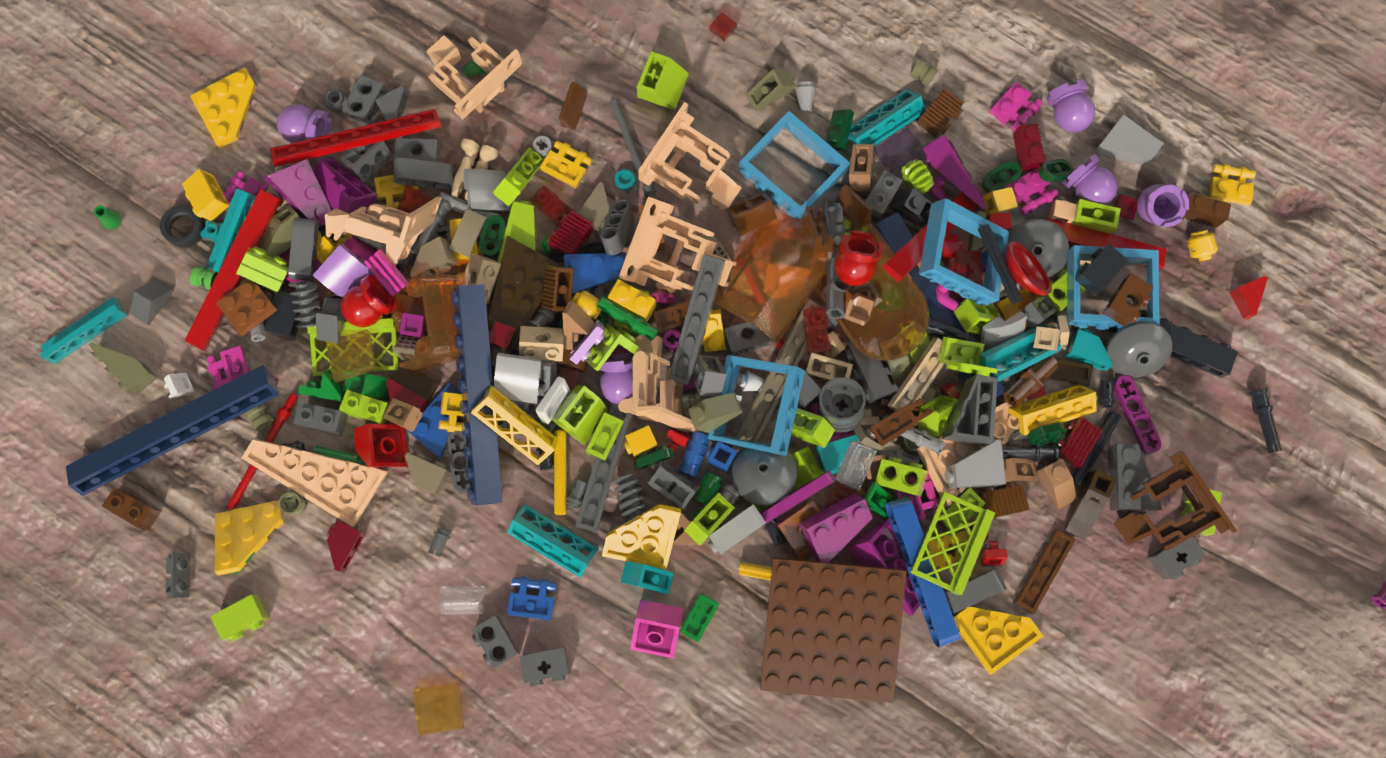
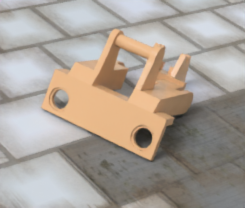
[426,35,522,120]
[639,102,742,210]
[324,196,441,266]
[618,197,737,291]
[618,335,700,432]

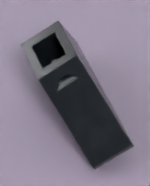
[890,188,951,234]

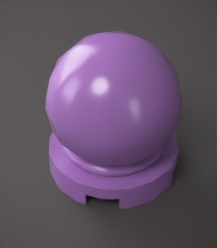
[1046,80,1096,133]
[277,104,332,143]
[1063,154,1118,205]
[1137,184,1189,227]
[600,353,633,404]

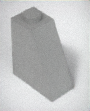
[1094,115,1164,166]
[945,440,1006,489]
[707,504,766,555]

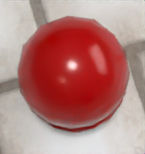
[834,230,884,286]
[340,274,398,328]

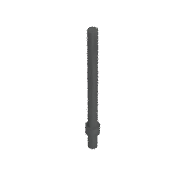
[610,99,657,199]

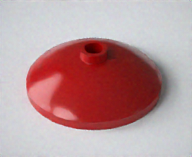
[1005,241,1052,296]

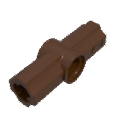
[1003,356,1058,407]

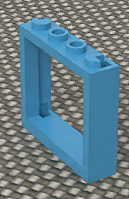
[739,111,850,222]
[919,198,1009,306]
[1067,245,1160,330]
[708,355,805,456]

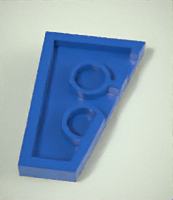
[563,253,629,296]
[407,382,462,459]

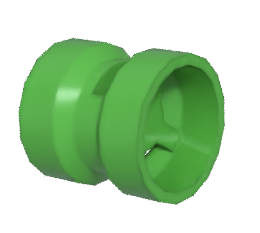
[190,265,218,290]

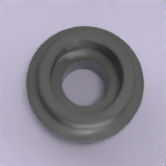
[325,90,346,110]

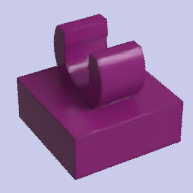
[399,313,426,337]

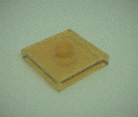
[326,329,378,382]
[413,683,464,736]

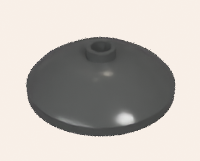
[1007,219,1069,279]
[1106,321,1172,378]
[732,442,797,505]

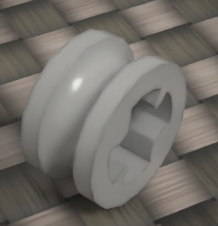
[533,136,552,157]

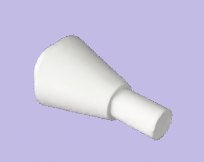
[739,371,764,391]

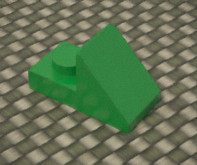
[298,370,346,401]
[343,370,388,400]
[864,482,895,520]

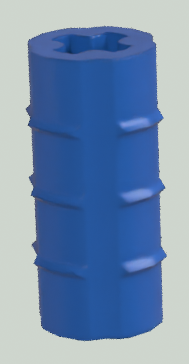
[678,431,710,478]

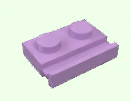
[570,320,605,365]

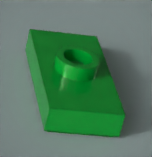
[679,593,720,643]

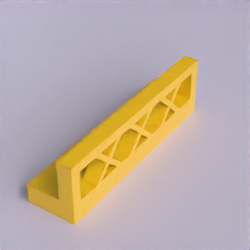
[1008,384,1097,435]
[471,385,558,465]

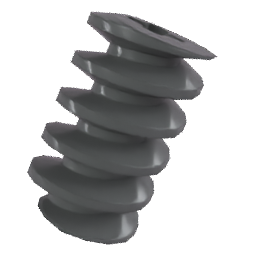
[289,281,321,327]
[612,474,647,522]

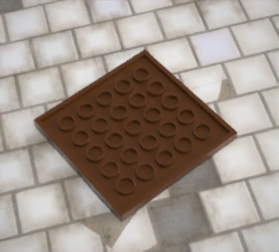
[760,557,907,703]

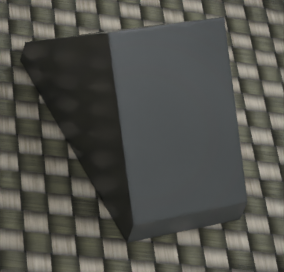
[375,86,408,120]
[130,279,174,325]

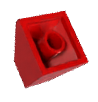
[354,424,408,468]

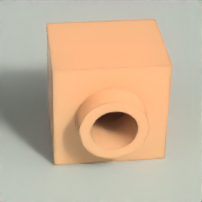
[1048,200,1076,224]

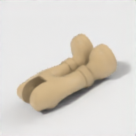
[452,139,499,201]

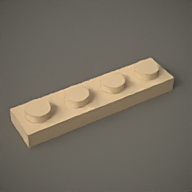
[887,338,944,412]

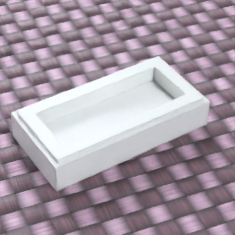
[535,376,571,424]

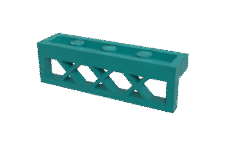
[848,88,925,146]
[206,188,256,272]
[40,297,128,364]
[980,324,1061,382]
[507,504,599,578]

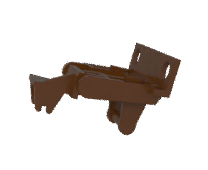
[1114,451,1237,550]

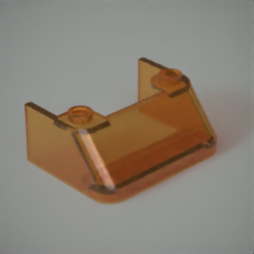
[397,274,462,371]

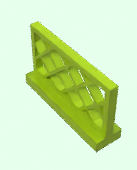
[307,318,399,376]
[910,492,995,595]

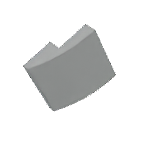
[464,169,510,212]
[980,311,1027,352]
[494,353,542,404]

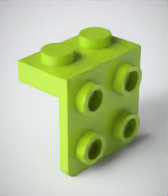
[585,323,640,371]
[938,337,998,376]

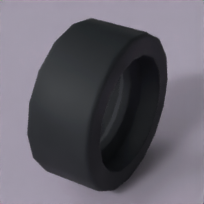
[160,206,205,248]

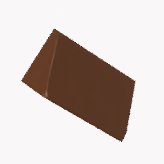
[559,82,587,130]
[834,184,872,229]

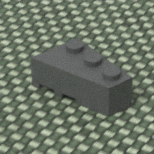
[844,335,899,405]
[942,374,998,446]
[1108,444,1162,512]

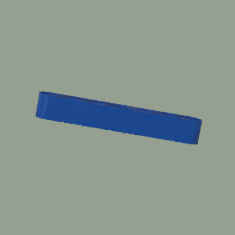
[885,496,960,648]

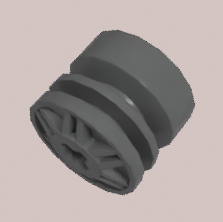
[819,377,865,432]

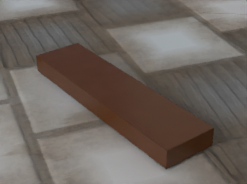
[1013,529,1076,615]

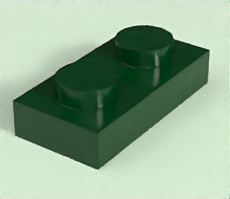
[825,109,854,151]

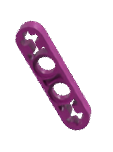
[1113,375,1162,454]
[760,470,836,523]

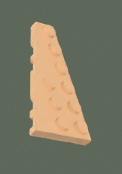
[916,399,1027,507]
[242,439,389,527]

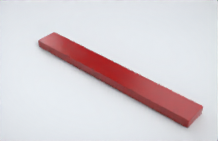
[270,109,441,167]
[184,189,281,351]
[882,192,979,282]

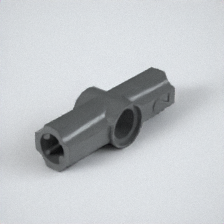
[823,258,850,320]

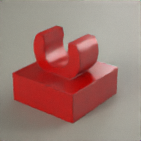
[666,427,691,453]
[981,541,1008,567]

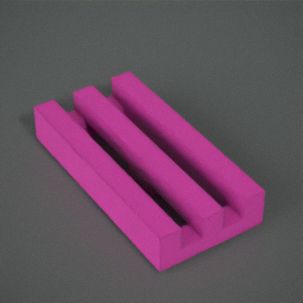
[364,249,409,296]

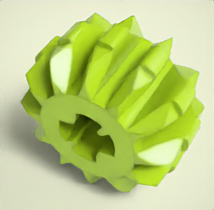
[901,159,934,194]

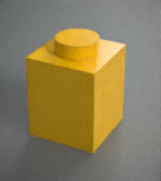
[982,187,1018,217]
[623,426,658,458]

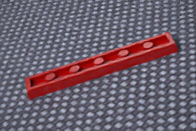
[1046,218,1166,269]

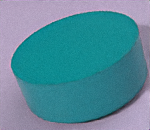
[615,169,635,191]

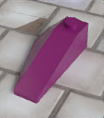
[923,135,988,210]
[850,519,920,616]

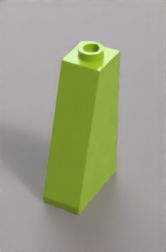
[497,201,537,276]

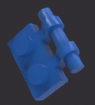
[507,576,557,620]

